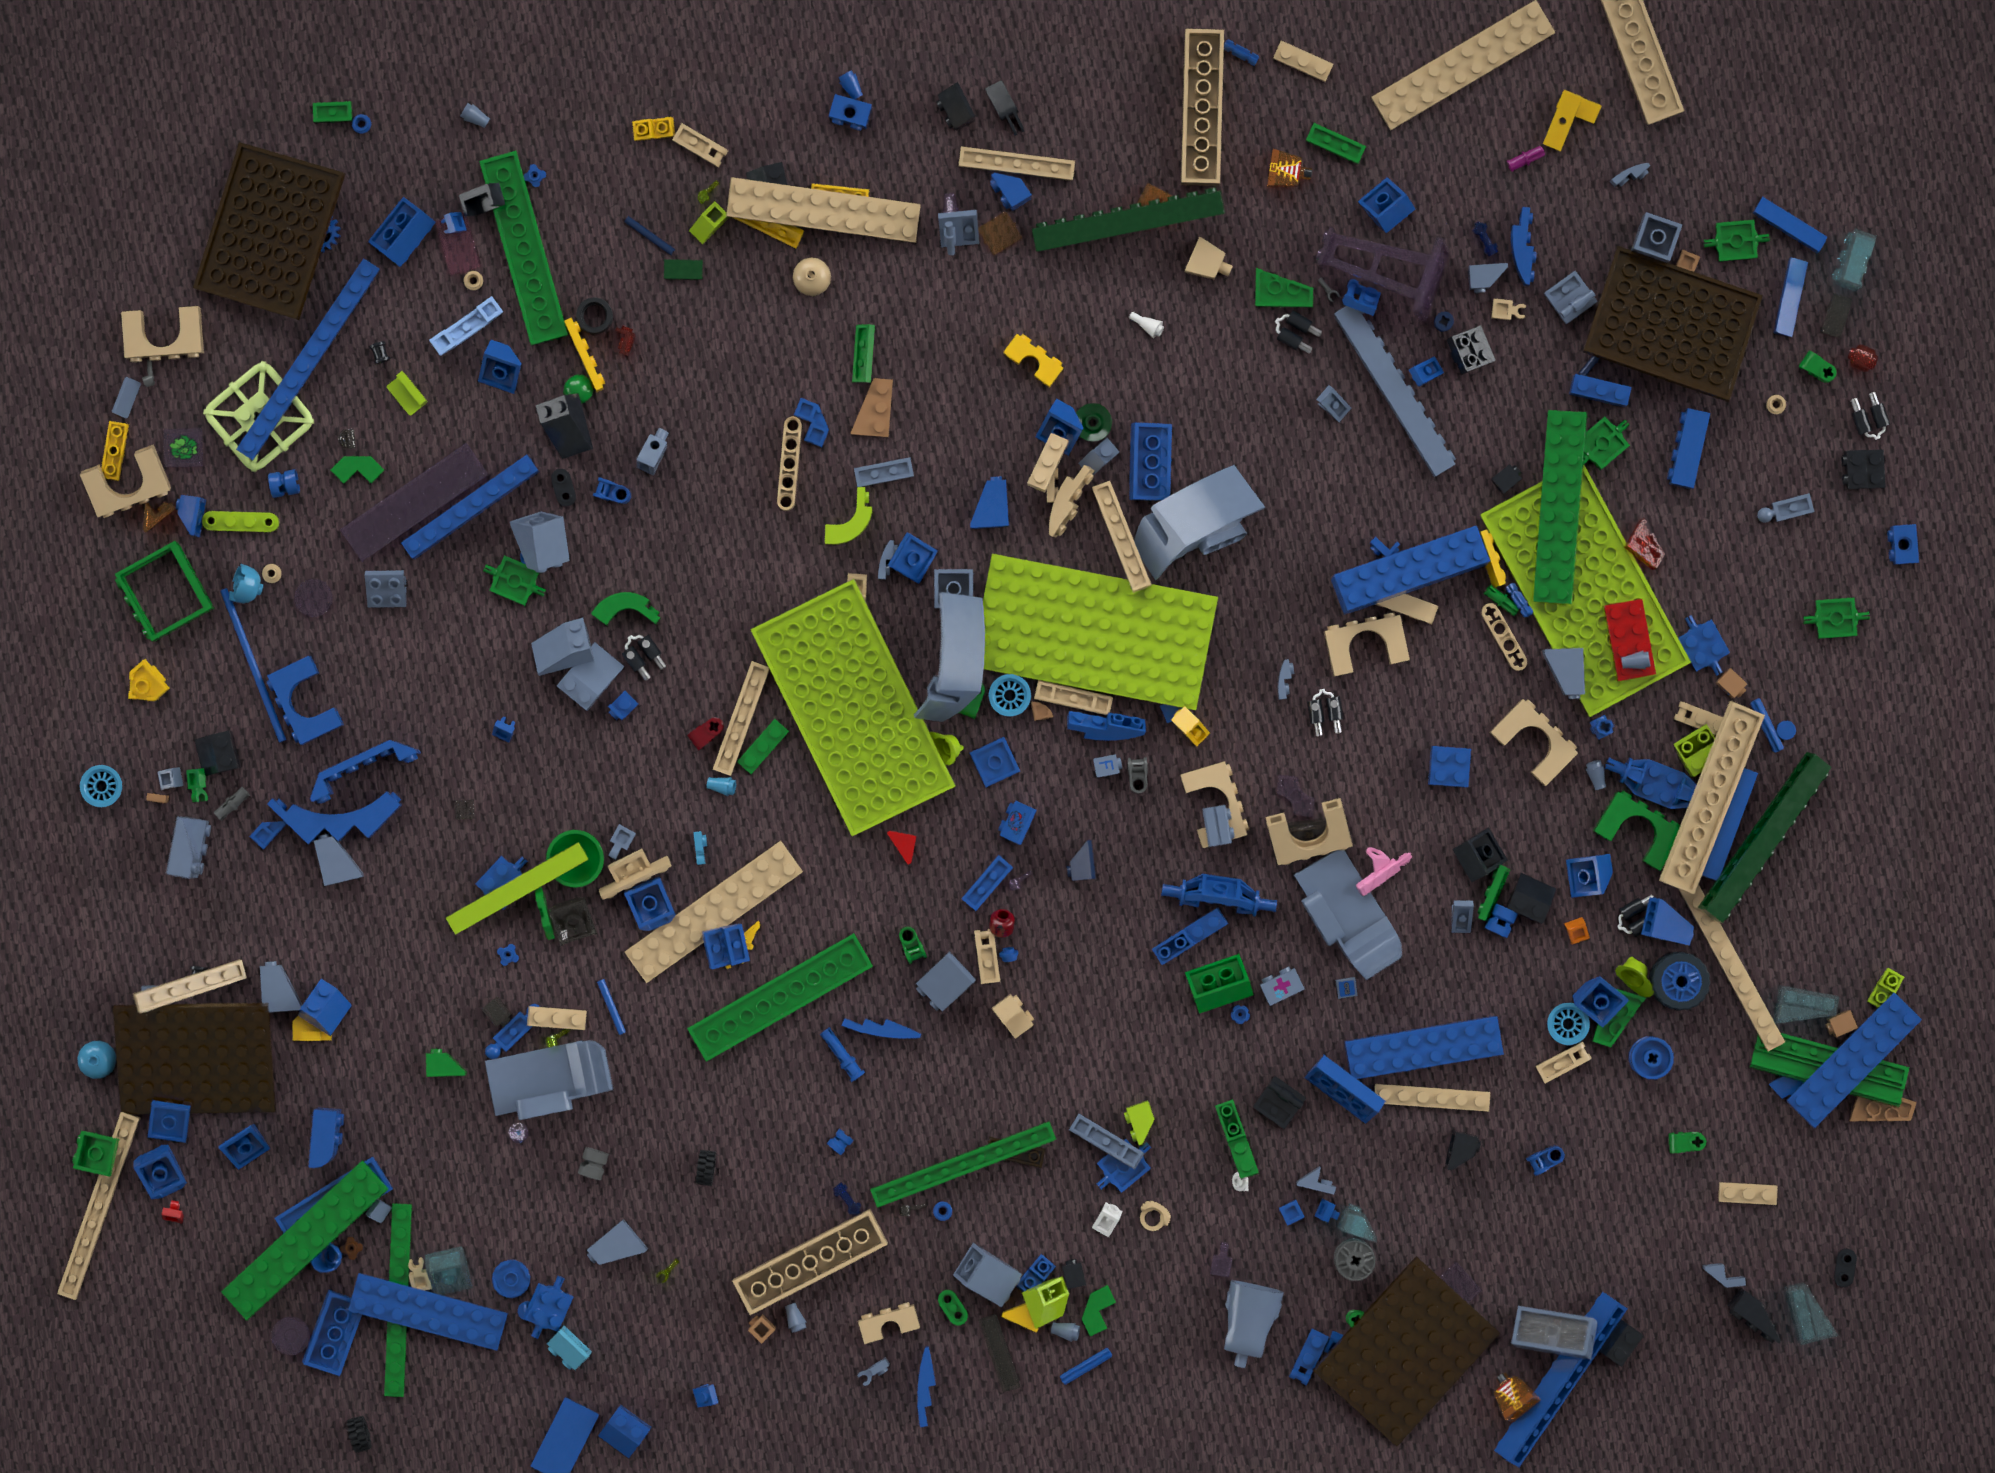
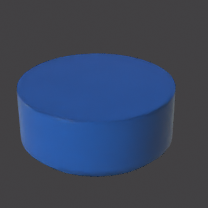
[1776,721,1796,740]

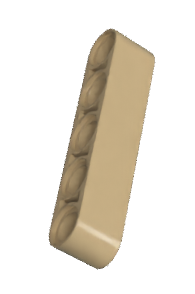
[777,416,802,511]
[1375,594,1438,624]

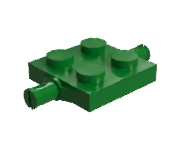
[1703,220,1770,262]
[1583,417,1630,470]
[483,555,546,606]
[1803,597,1870,639]

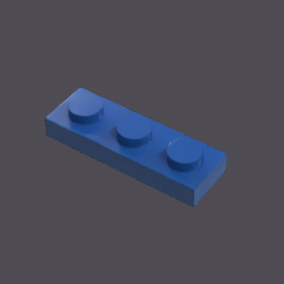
[961,855,1013,911]

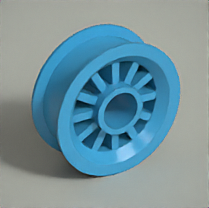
[989,674,1031,716]
[80,765,122,807]
[1547,1003,1590,1045]

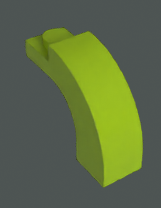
[825,487,872,545]

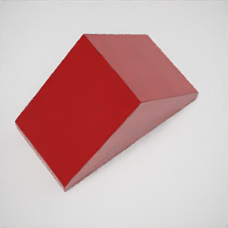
[887,831,917,865]

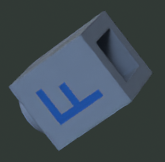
[1093,754,1122,778]

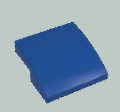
[702,923,750,970]

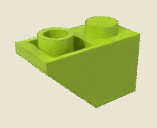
[689,201,730,244]
[1124,1100,1154,1145]

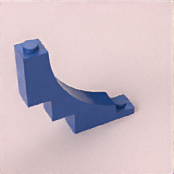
[267,792,402,844]

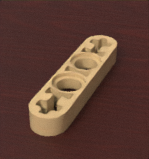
[1481,603,1527,671]

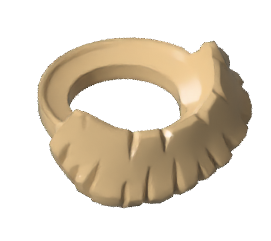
[1140,1201,1171,1231]

